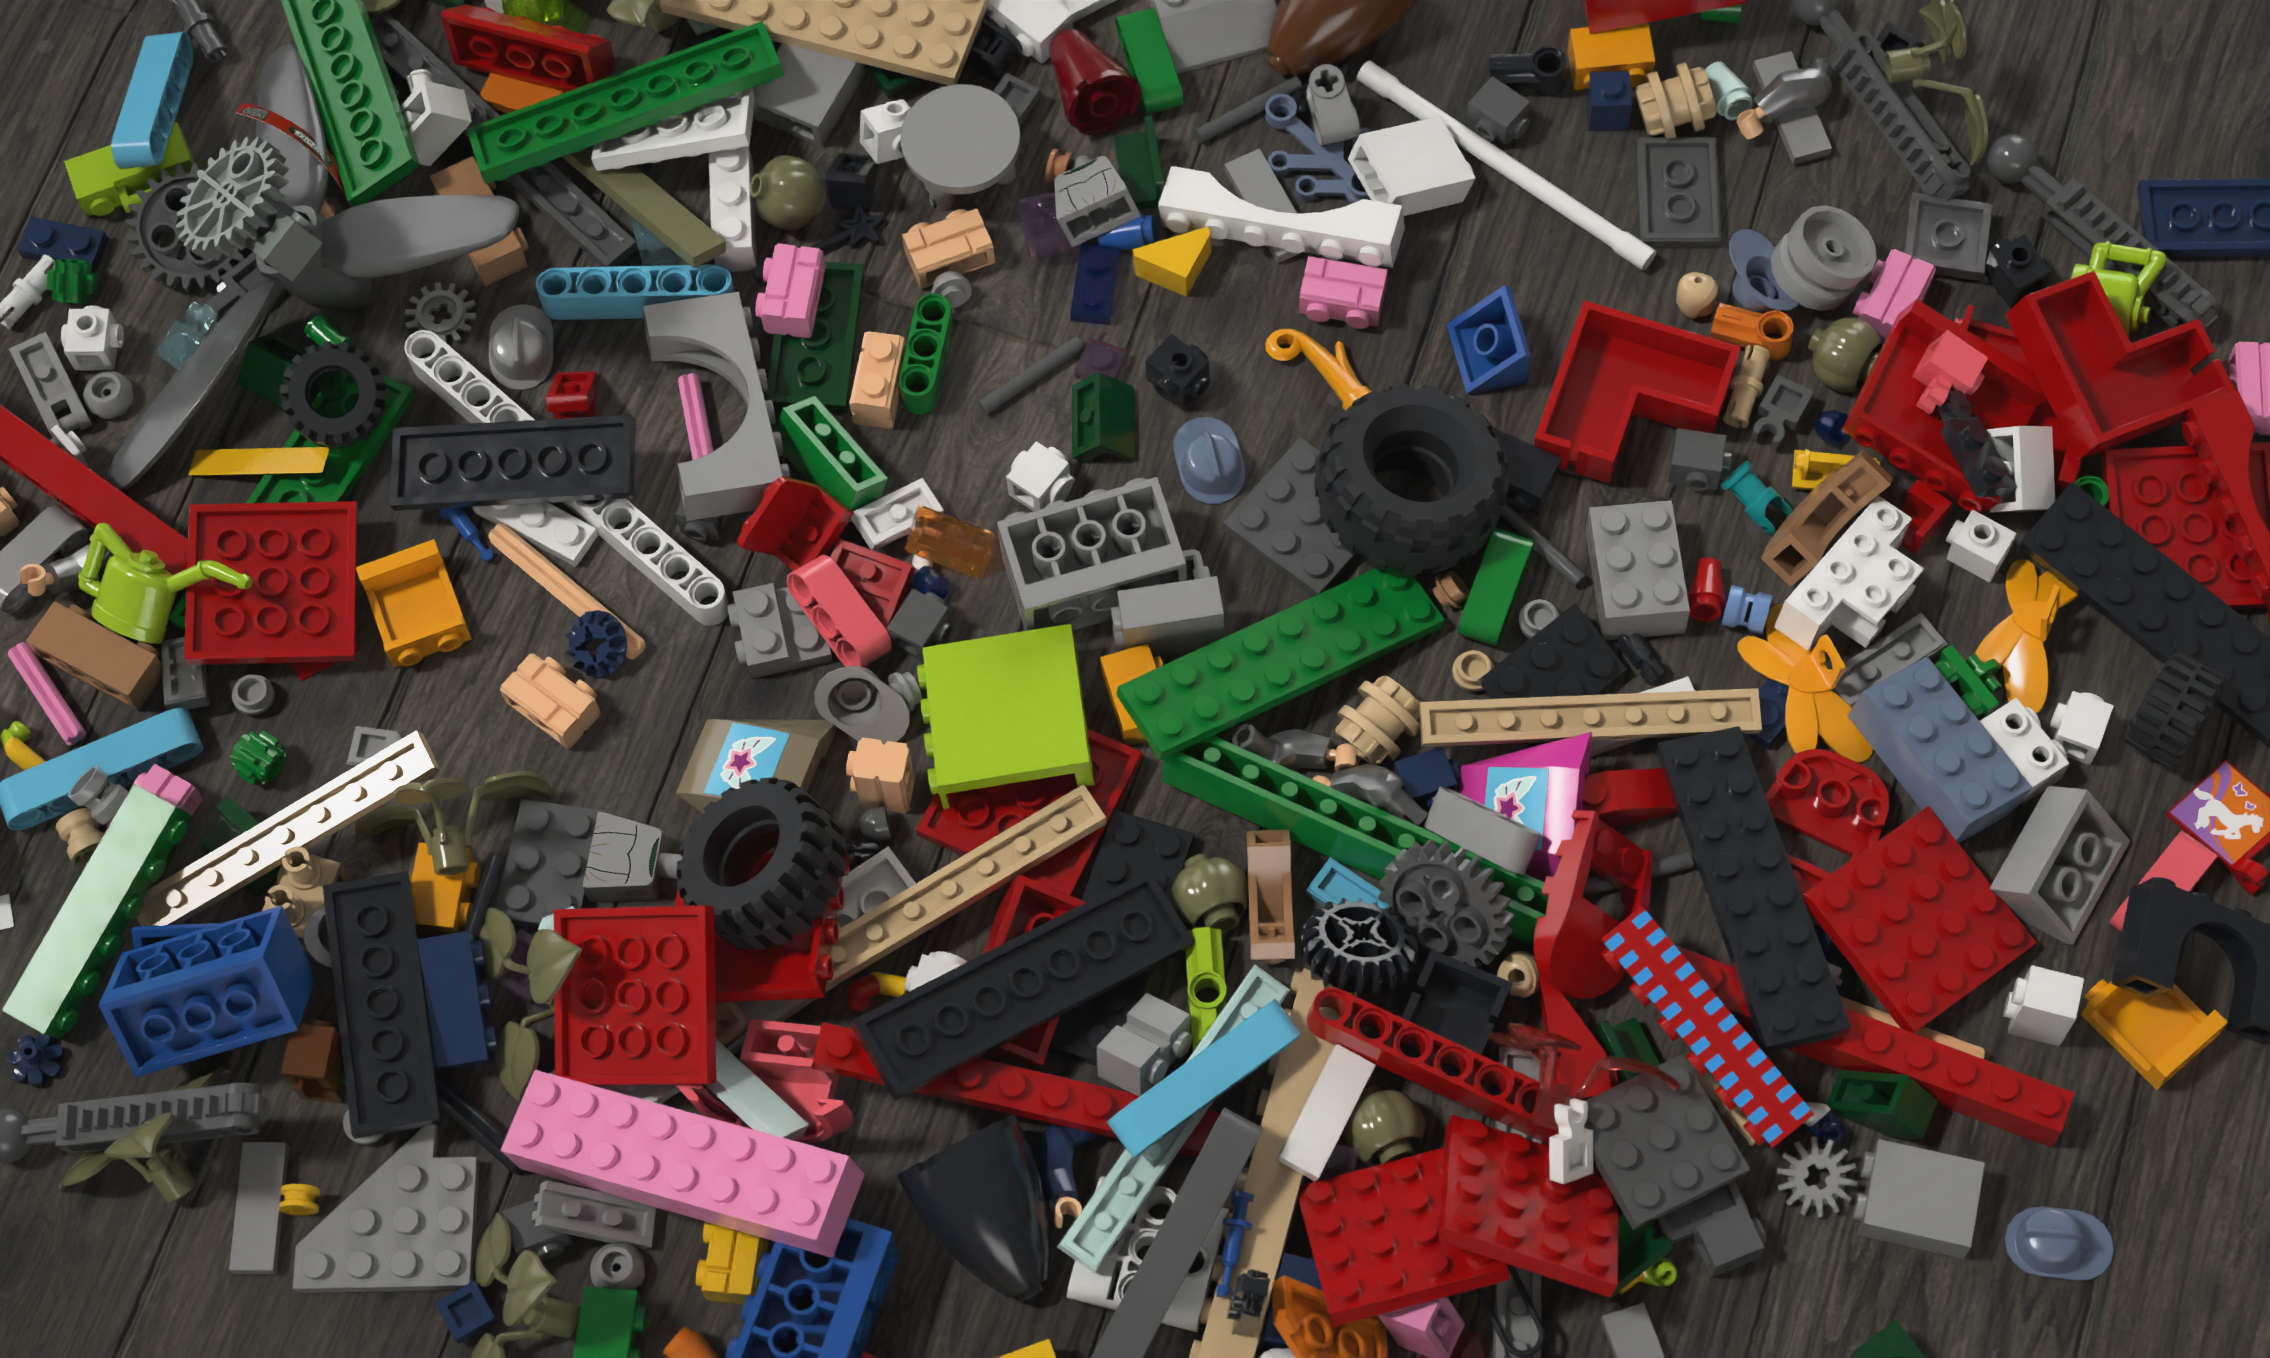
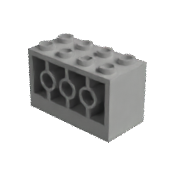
[997,477,1187,631]

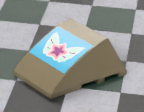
[676,719,838,853]

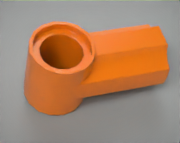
[1710,303,1794,361]

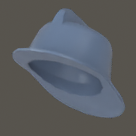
[1729,229,1798,314]
[1173,417,1245,505]
[2005,1207,2114,1281]

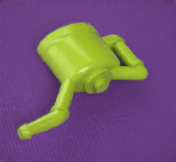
[2071,241,2167,343]
[78,523,253,644]

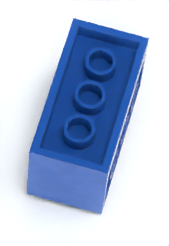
[99,906,316,1077]
[725,1218,900,1358]

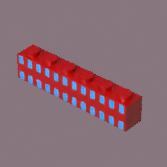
[1600,906,1814,1148]

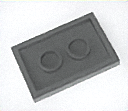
[1636,137,1721,248]

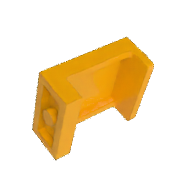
[356,539,472,668]
[2081,979,2228,1090]

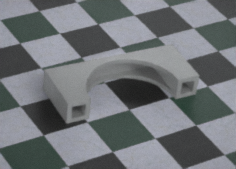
[643,292,790,521]

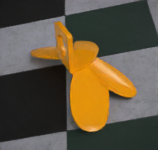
[1974,559,2079,714]
[1737,604,1873,763]

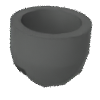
[859,806,892,842]

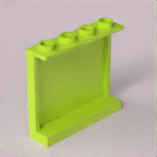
[917,624,1095,809]

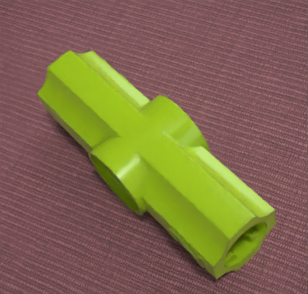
[1185,927,1227,1052]

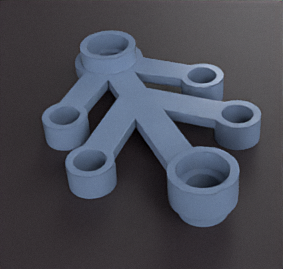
[1265,94,1372,204]

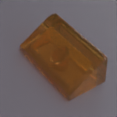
[905,504,994,578]

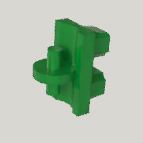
[1935,644,2002,719]

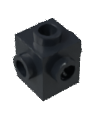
[1145,333,1210,407]

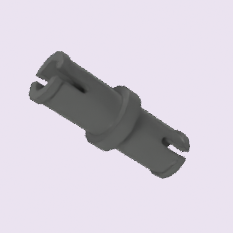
[171,0,229,63]

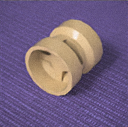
[56,808,105,866]

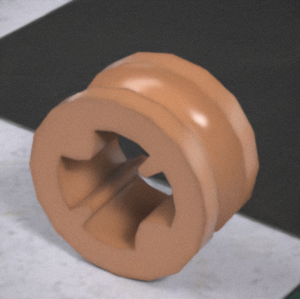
[1045,148,1074,184]

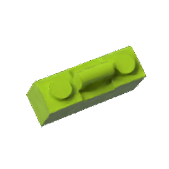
[64,122,194,217]

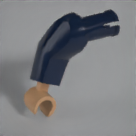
[1039,1125,1102,1228]

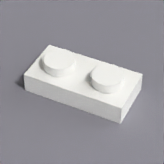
[851,478,944,551]

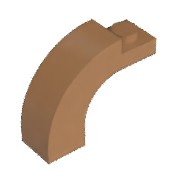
[1761,449,1893,587]
[1247,830,1295,964]

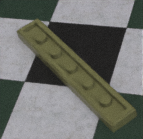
[561,145,726,268]

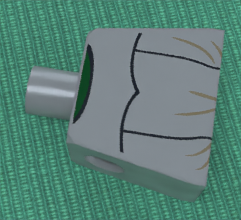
[1054,156,1141,247]
[582,812,682,902]

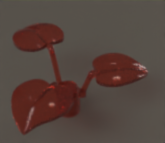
[1488,1023,1680,1131]

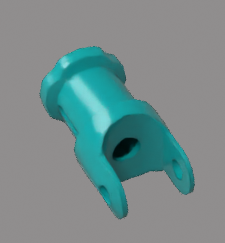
[1720,461,1793,536]

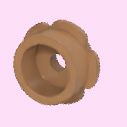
[1433,570,1470,609]

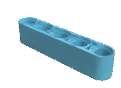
[111,31,194,169]
[536,265,735,320]
[0,708,203,830]
[1107,999,1302,1159]

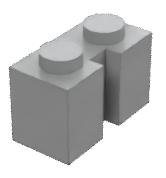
[1097,993,1193,1097]

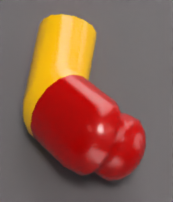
[846,971,908,1011]

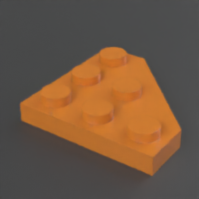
[1273,1275,1388,1358]

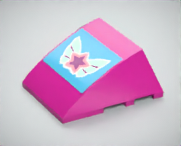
[1459,732,1592,882]

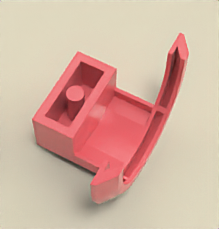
[676,1019,854,1144]

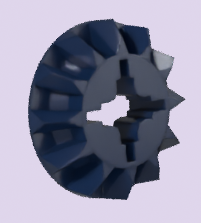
[565,610,627,677]

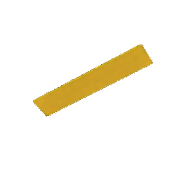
[188,447,330,476]

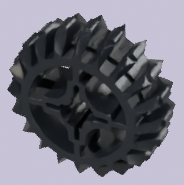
[1300,898,1418,999]

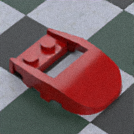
[1764,749,1889,916]
[1533,810,1653,1000]

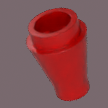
[1687,557,1726,622]

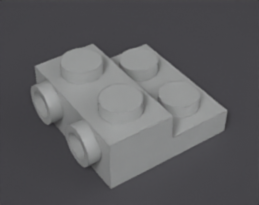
[727,583,833,679]

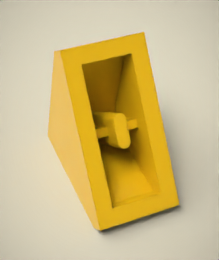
[1132,226,1211,297]

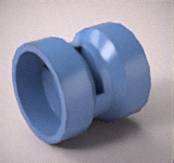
[1721,585,1772,635]

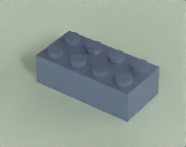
[1847,657,2033,844]

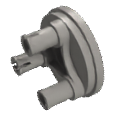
[900,84,1021,211]

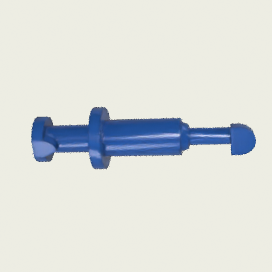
[440,507,493,562]
[1217,1191,1254,1297]

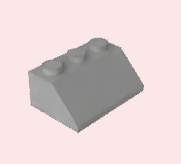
[1150,0,1277,74]
[1989,786,2130,945]

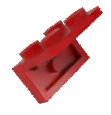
[737,476,854,571]

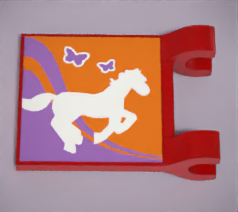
[2166,760,2270,896]

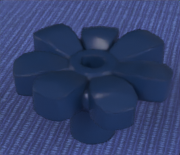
[7,1033,64,1087]

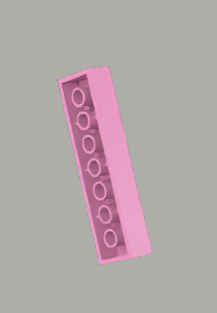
[500,1070,865,1258]

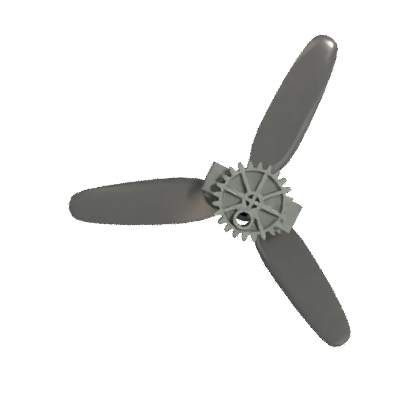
[106,43,519,491]

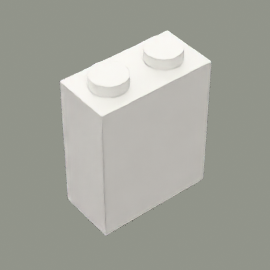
[1348,116,1476,216]

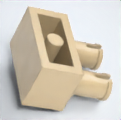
[262,846,350,951]

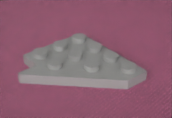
[293,1124,480,1293]

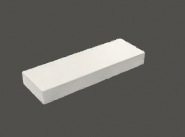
[1277,1044,1375,1181]

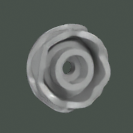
[83,371,134,419]
[590,1243,645,1290]

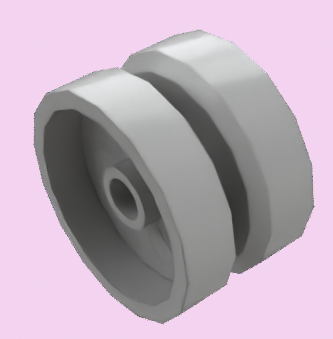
[1770,205,1877,311]

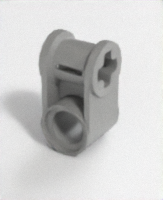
[1306,64,1360,146]

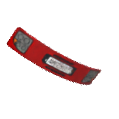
[236,103,355,208]

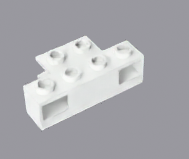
[1774,495,1924,651]

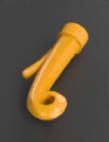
[1265,329,1371,411]

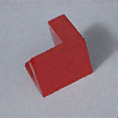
[1899,479,1952,555]

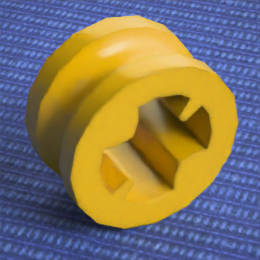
[279,1184,321,1216]

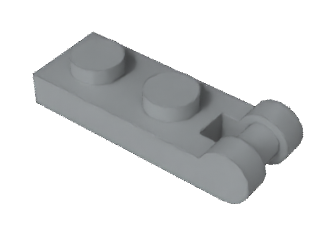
[9,332,93,438]

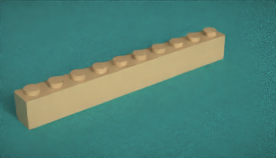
[1189,968,1354,1358]

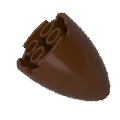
[1266,0,1420,77]

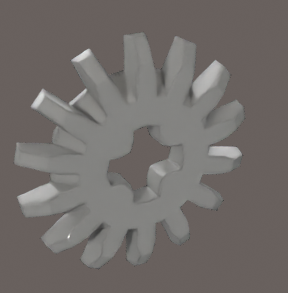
[405,282,477,342]
[1777,1137,1857,1218]

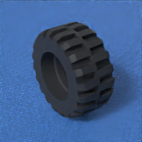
[676,778,847,950]

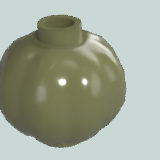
[750,155,826,230]
[1808,318,1883,393]
[1170,854,1249,933]
[1343,1086,1426,1166]

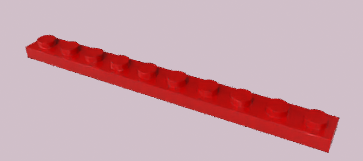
[811,1022,1251,1157]

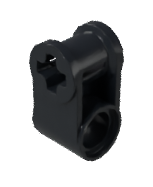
[965,19,1023,81]

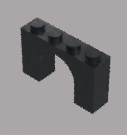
[2111,877,2270,1045]

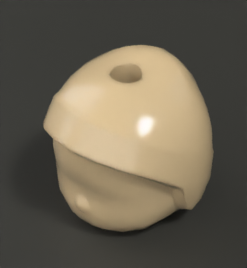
[1676,272,1718,318]
[1497,951,1541,998]

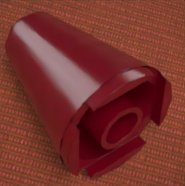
[1049,29,1140,135]

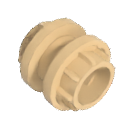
[1635,62,1717,140]
[1335,676,1420,765]

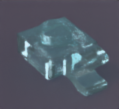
[156,301,219,370]

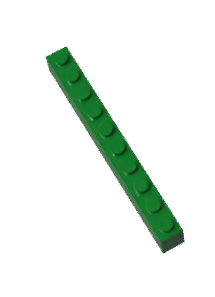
[1161,736,1549,948]

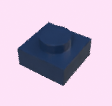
[435,1280,498,1344]

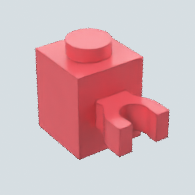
[1912,330,1988,414]

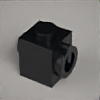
[1985,235,2052,309]

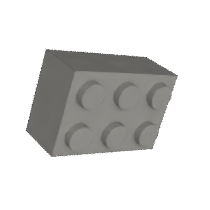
[1586,500,1690,641]

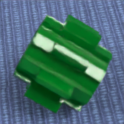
[46,259,98,303]
[230,730,287,785]

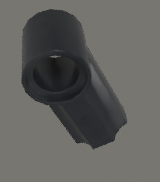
[1489,46,1567,97]

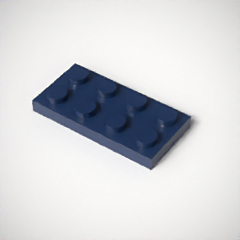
[2137,178,2270,258]

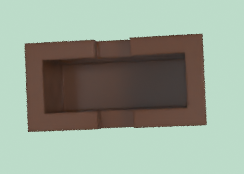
[281,1019,346,1104]

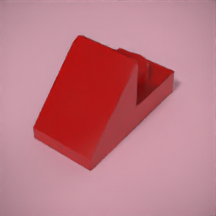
[546,371,597,419]

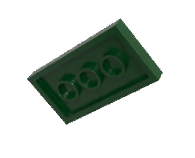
[765,262,865,413]

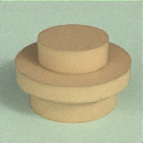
[1452,650,1494,692]

